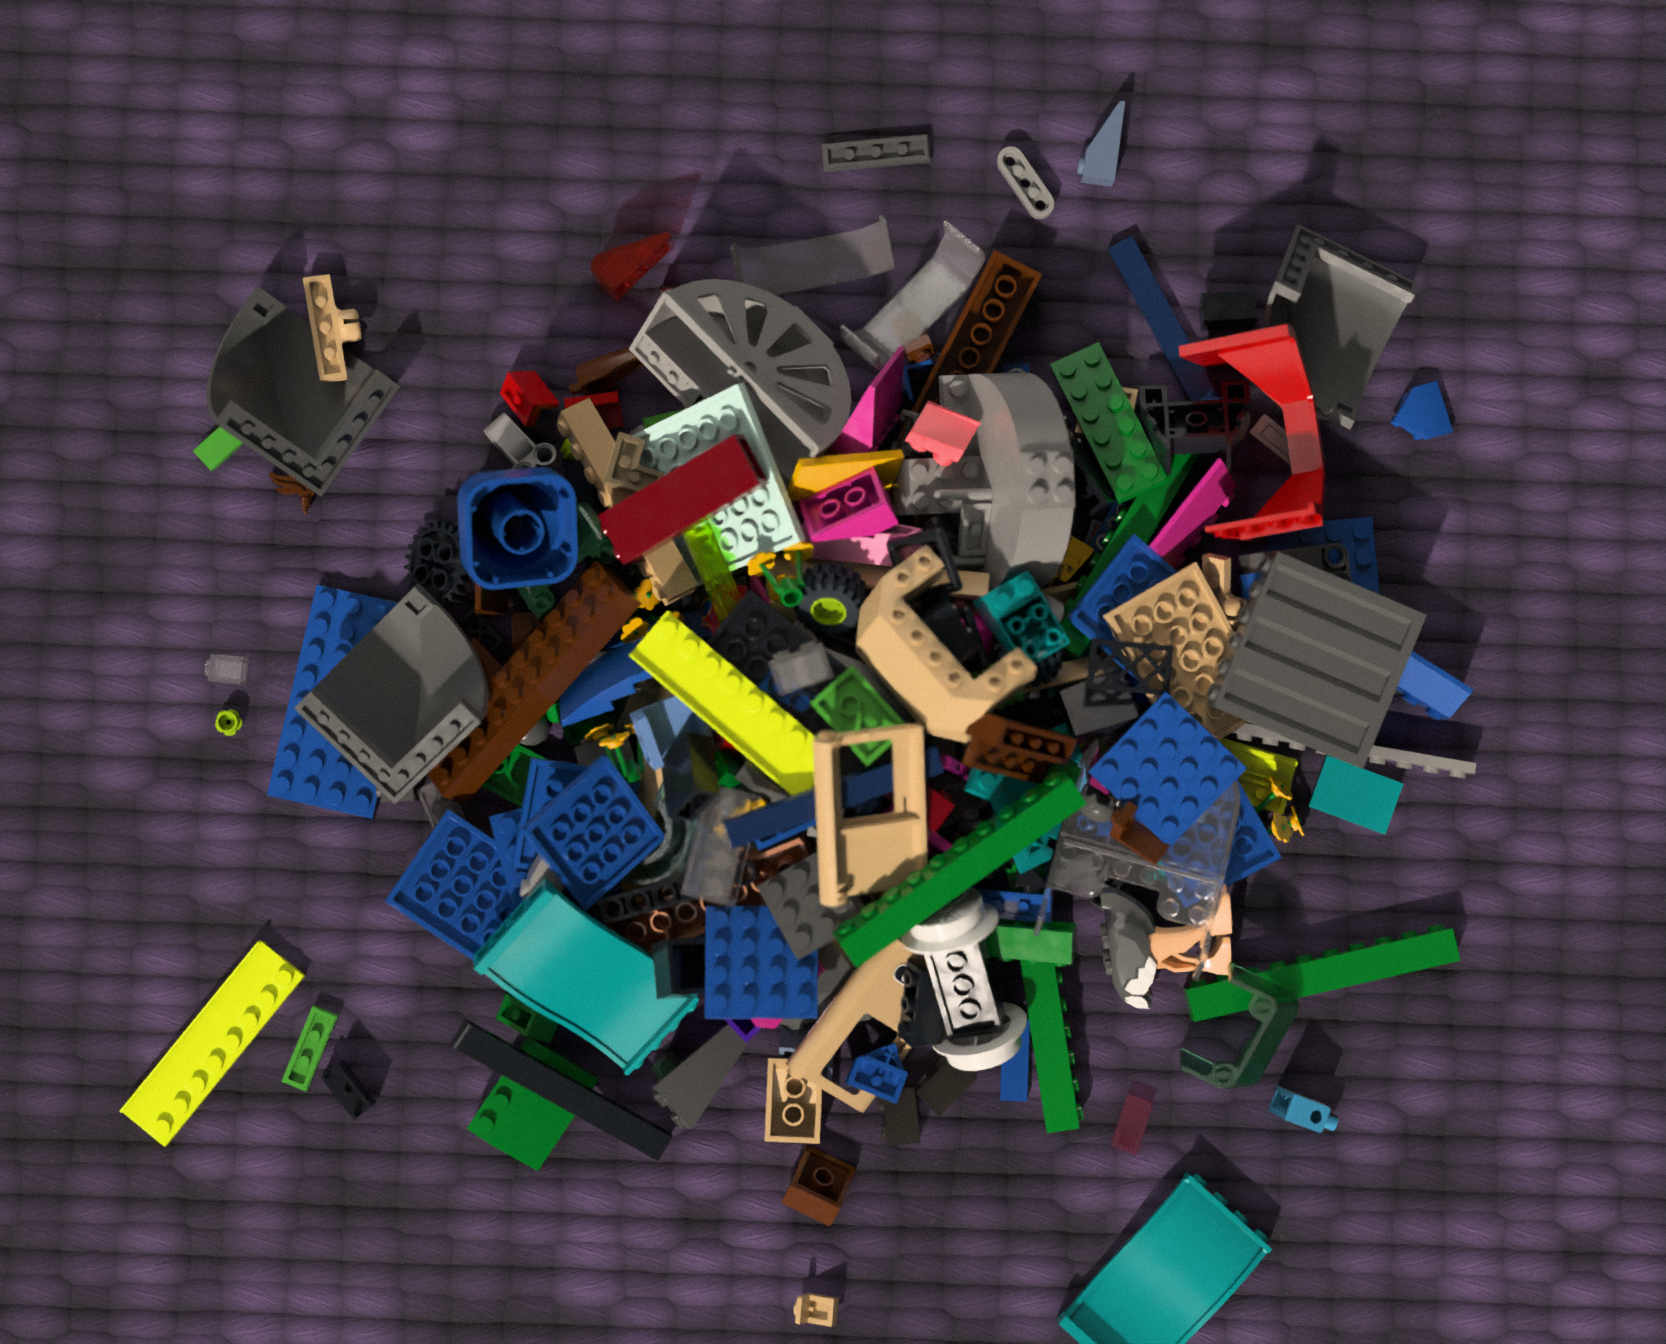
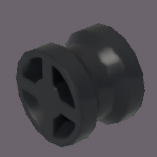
[668,593,695,614]

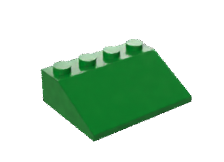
[467,1037,599,1171]

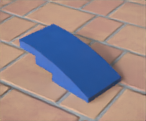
[559,636,653,727]

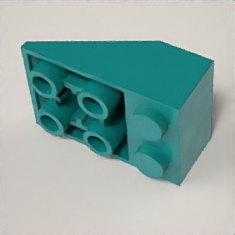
[973,570,1071,664]

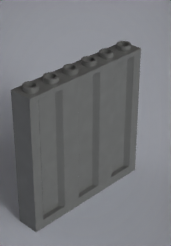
[1207,551,1427,769]

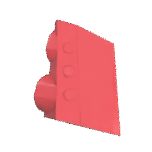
[905,401,981,466]

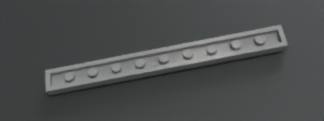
[1231,723,1477,779]

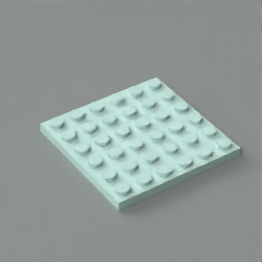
[632,383,806,586]

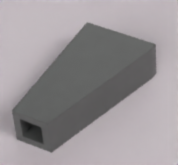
[652,1024,748,1130]

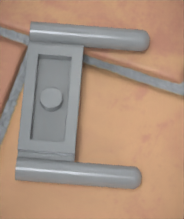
[934,488,993,567]

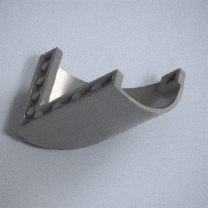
[1264,224,1418,429]
[206,286,400,497]
[294,583,489,804]

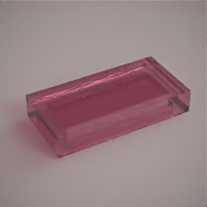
[1110,1093,1154,1155]

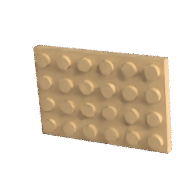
[1103,562,1248,740]

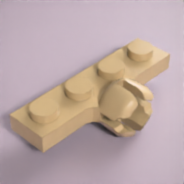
[303,274,361,384]
[1202,553,1247,631]

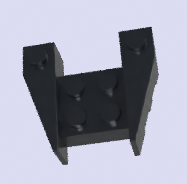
[1139,381,1250,473]

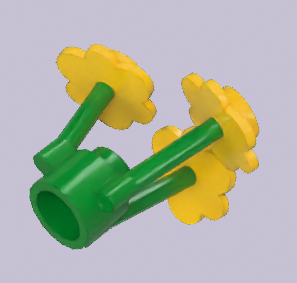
[747,541,814,607]

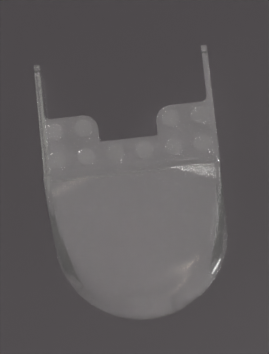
[1033,730,1240,980]

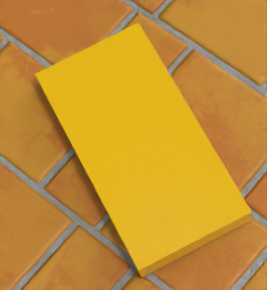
[787,450,904,501]

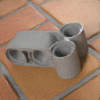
[483,413,560,471]

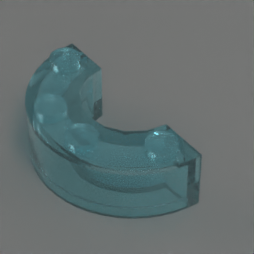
[621,781,706,885]

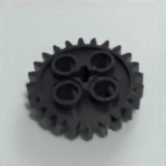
[404,520,472,609]

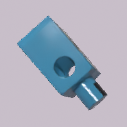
[1268,1085,1339,1133]

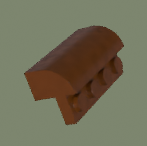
[962,714,1077,784]

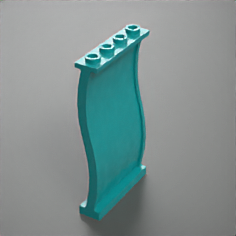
[473,878,700,1076]
[1056,1172,1273,1344]

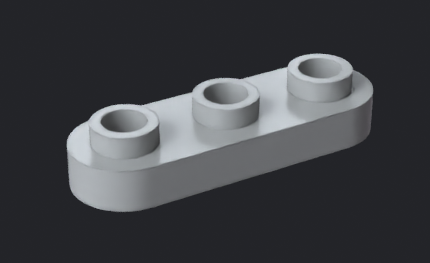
[997,147,1054,219]

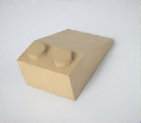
[765,1058,823,1144]

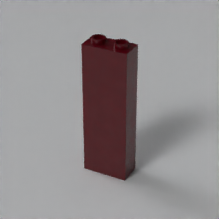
[598,434,769,565]

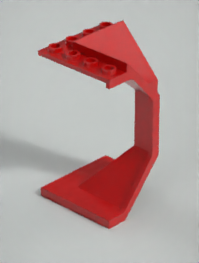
[1178,324,1326,544]

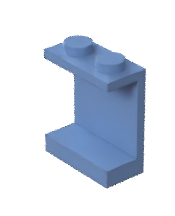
[629,695,715,771]

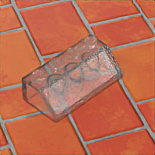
[681,787,761,906]

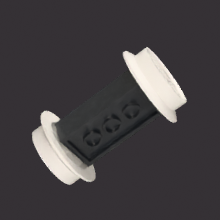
[901,888,1027,1071]

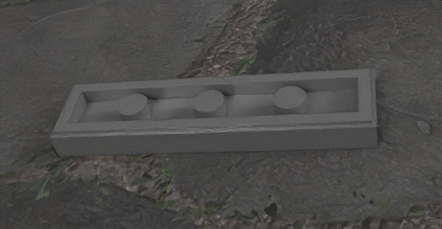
[822,134,930,172]

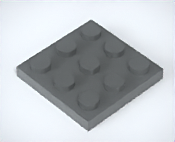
[757,851,864,960]

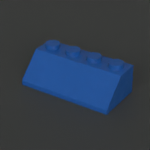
[1396,651,1473,721]

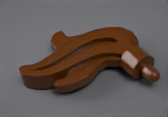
[269,472,315,514]

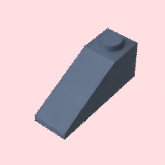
[1077,101,1125,187]

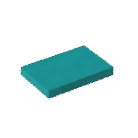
[1307,755,1403,834]

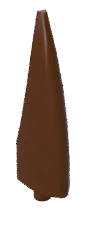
[569,347,644,396]

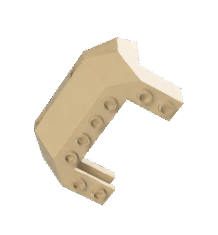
[856,545,1037,743]

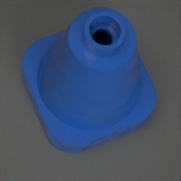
[458,467,578,589]

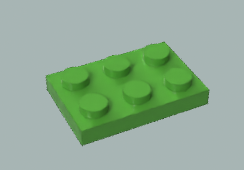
[810,665,905,767]

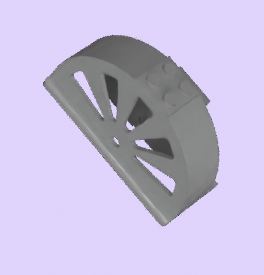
[629,279,851,491]
[893,372,1075,592]

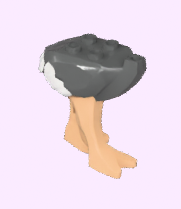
[1100,884,1232,1009]

